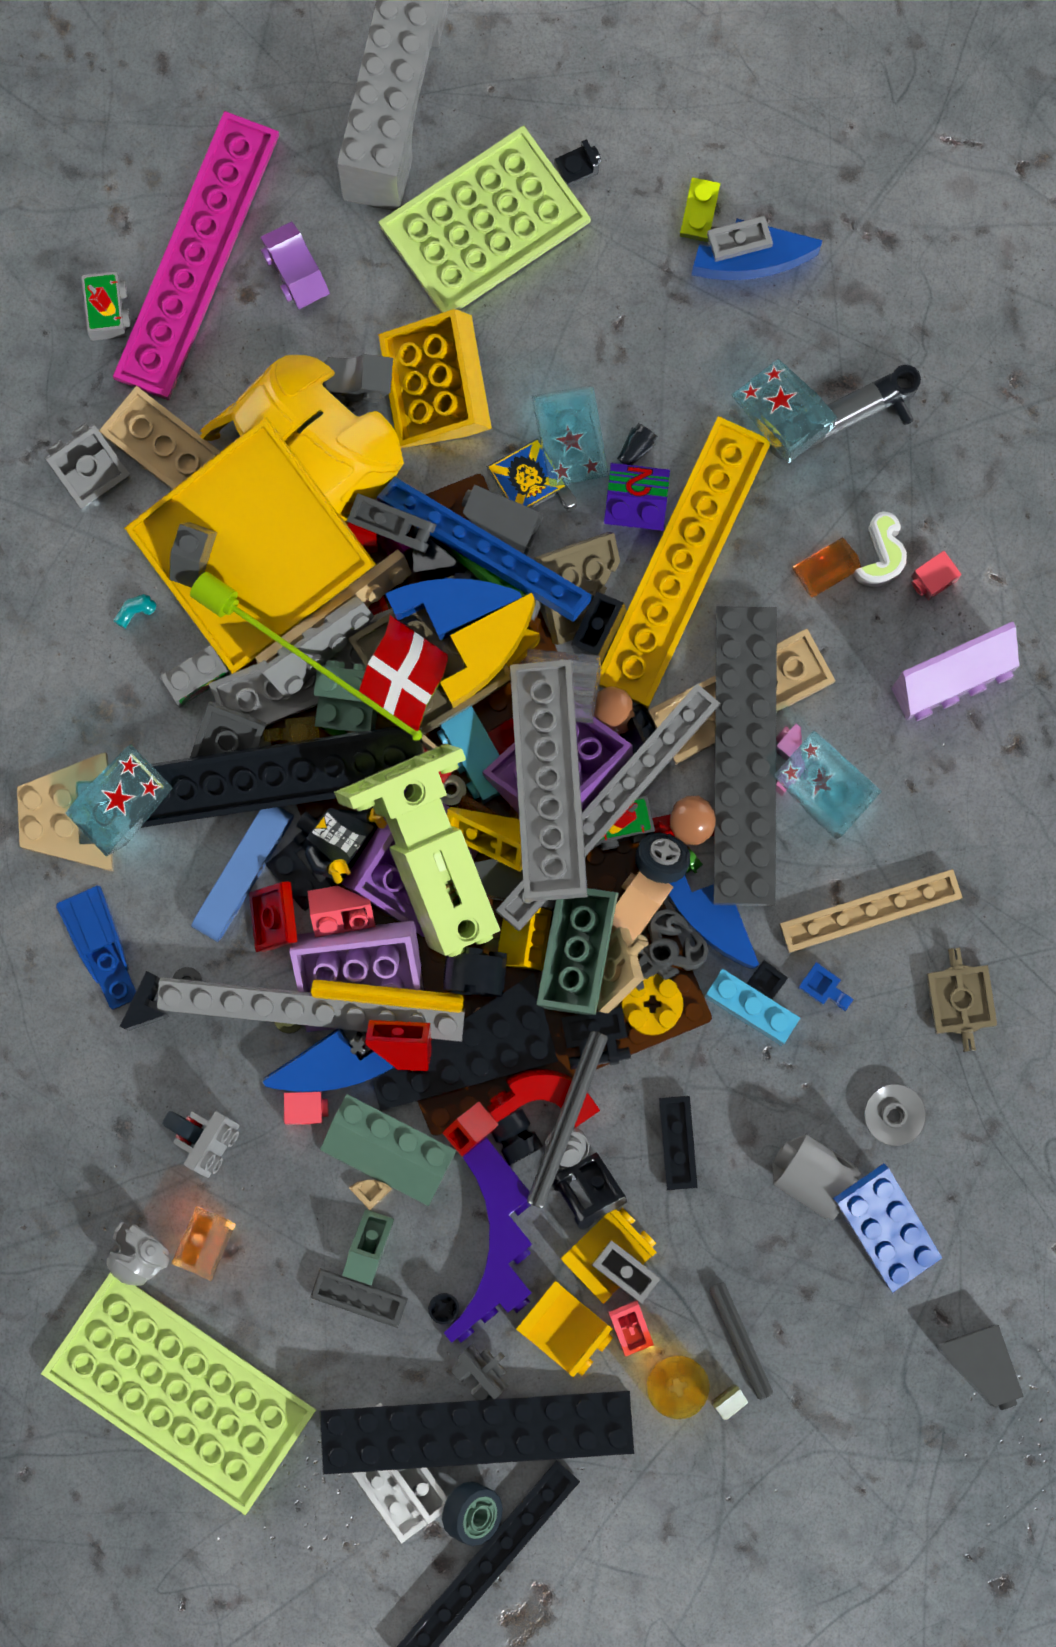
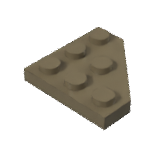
[534,532,620,645]

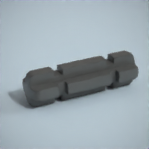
[349,1031,368,1054]

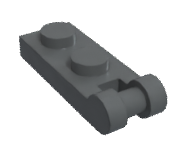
[347,493,437,553]

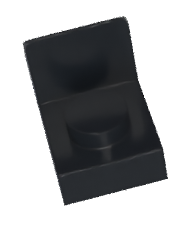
[120,971,169,1031]

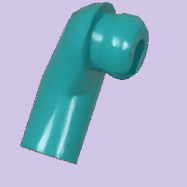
[113,594,156,629]

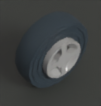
[635,833,690,884]

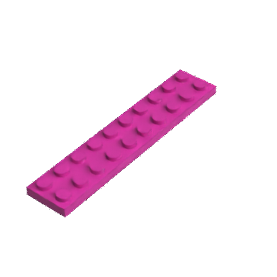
[113,111,280,400]

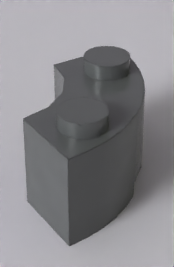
[323,354,393,405]

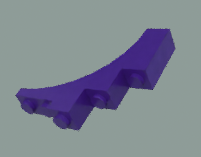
[444,1138,532,1343]

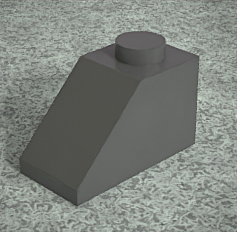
[169,522,217,588]

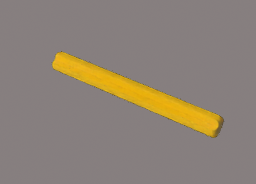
[311,980,464,1013]

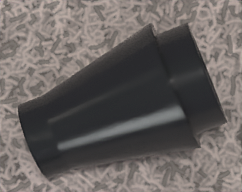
[617,423,658,465]

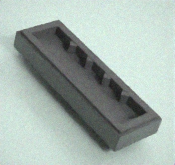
[310,1268,408,1328]

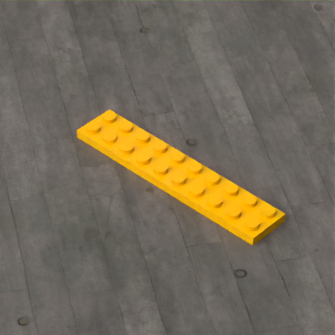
[594,416,771,708]

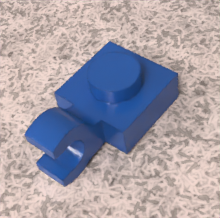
[798,962,854,1012]

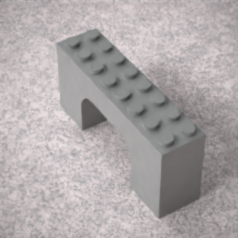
[337,0,450,211]

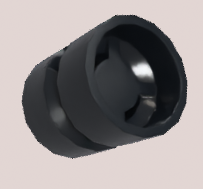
[491,1109,543,1166]

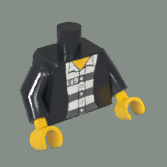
[296,808,387,884]

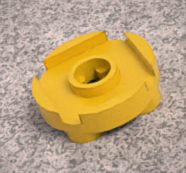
[622,974,683,1036]

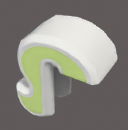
[853,511,907,587]

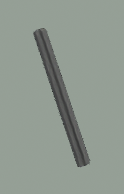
[527,1031,607,1208]

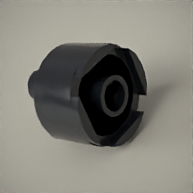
[443,947,507,997]

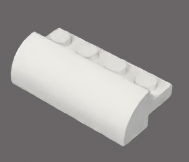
[350,1402,448,1544]

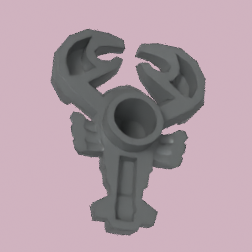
[635,909,708,991]

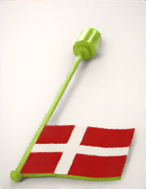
[190,572,448,741]

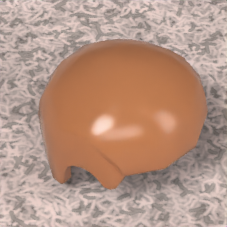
[589,686,634,735]
[670,796,716,845]

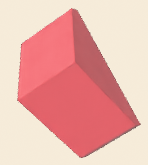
[607,1300,654,1357]

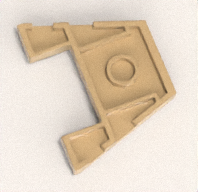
[17,753,114,871]

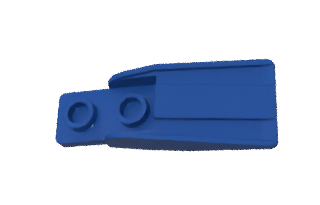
[56,886,136,1010]

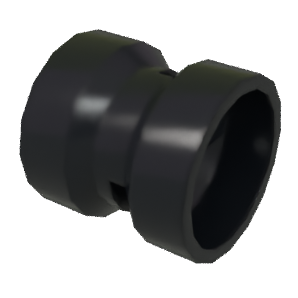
[428,1293,459,1324]

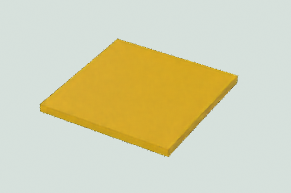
[124,417,376,674]

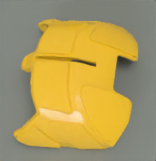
[200,355,404,524]

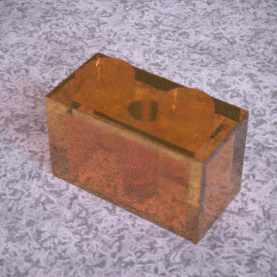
[171,1206,236,1281]

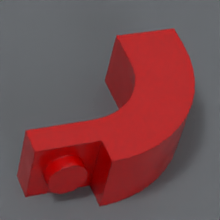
[487,1069,600,1128]

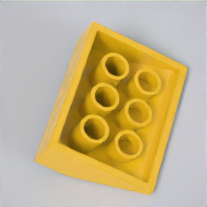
[378,309,492,448]

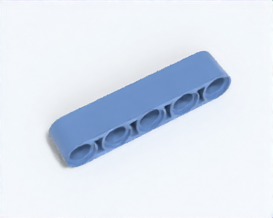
[191,807,294,942]

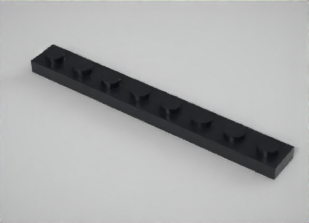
[396,1460,580,1647]

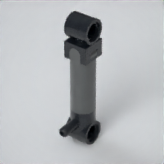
[770,365,921,460]

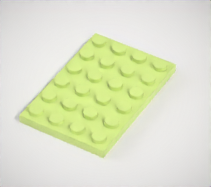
[378,125,591,313]

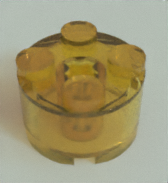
[646,1355,710,1419]

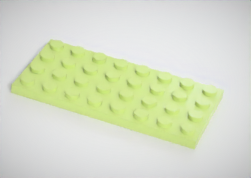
[41,1273,317,1515]

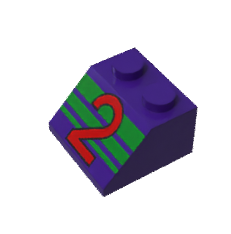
[604,463,670,531]

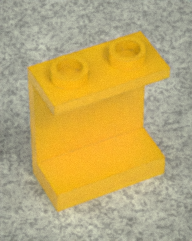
[560,1208,657,1304]
[516,1281,613,1377]

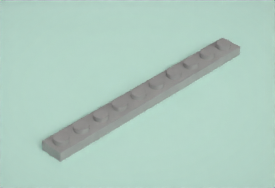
[496,684,720,931]
[157,977,465,1042]

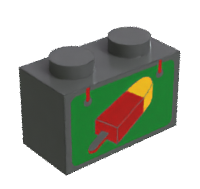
[595,796,655,850]

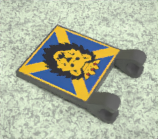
[486,438,577,512]

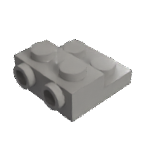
[44,423,130,509]

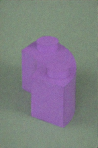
[261,221,330,309]

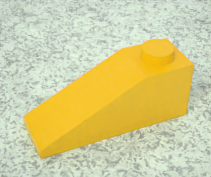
[447,807,522,871]

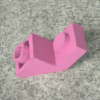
[776,723,804,796]

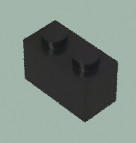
[571,592,627,666]

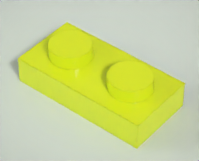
[680,177,721,242]

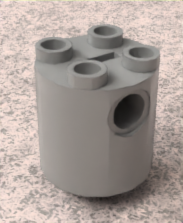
[773,1133,861,1221]

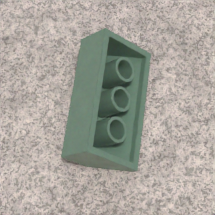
[536,888,618,1015]
[320,1094,457,1206]

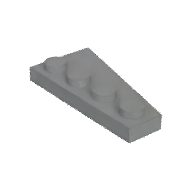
[256,596,375,700]

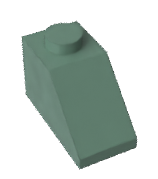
[342,1209,394,1286]

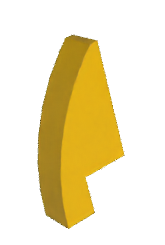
[440,593,536,708]

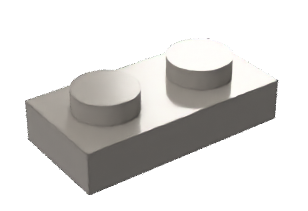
[707,215,773,262]

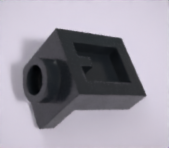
[554,139,602,187]

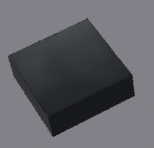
[746,960,788,999]

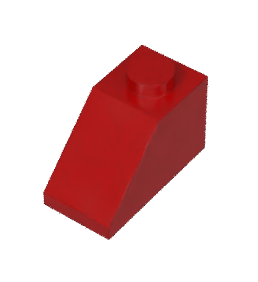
[365,1020,432,1071]

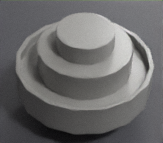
[543,1127,589,1170]

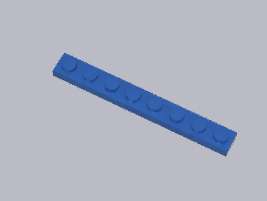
[377,477,591,622]

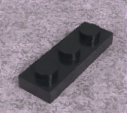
[659,1096,698,1191]

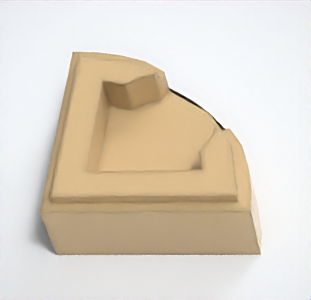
[349,1180,392,1210]

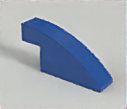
[692,218,823,280]
[385,578,522,641]
[667,875,759,969]
[262,1029,393,1092]

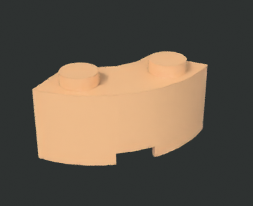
[611,872,673,941]

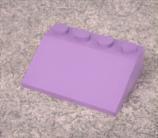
[891,622,1019,721]
[289,921,424,1032]

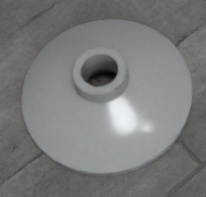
[864,1084,926,1146]

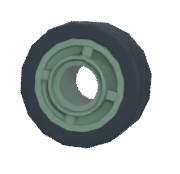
[442,1481,503,1546]

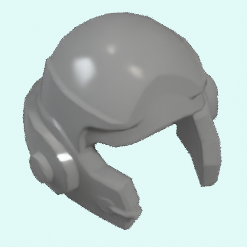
[107,1222,170,1286]

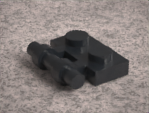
[561,1007,631,1070]

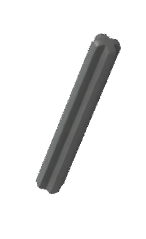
[710,1282,773,1400]

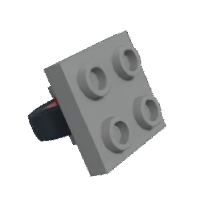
[162,1111,240,1178]

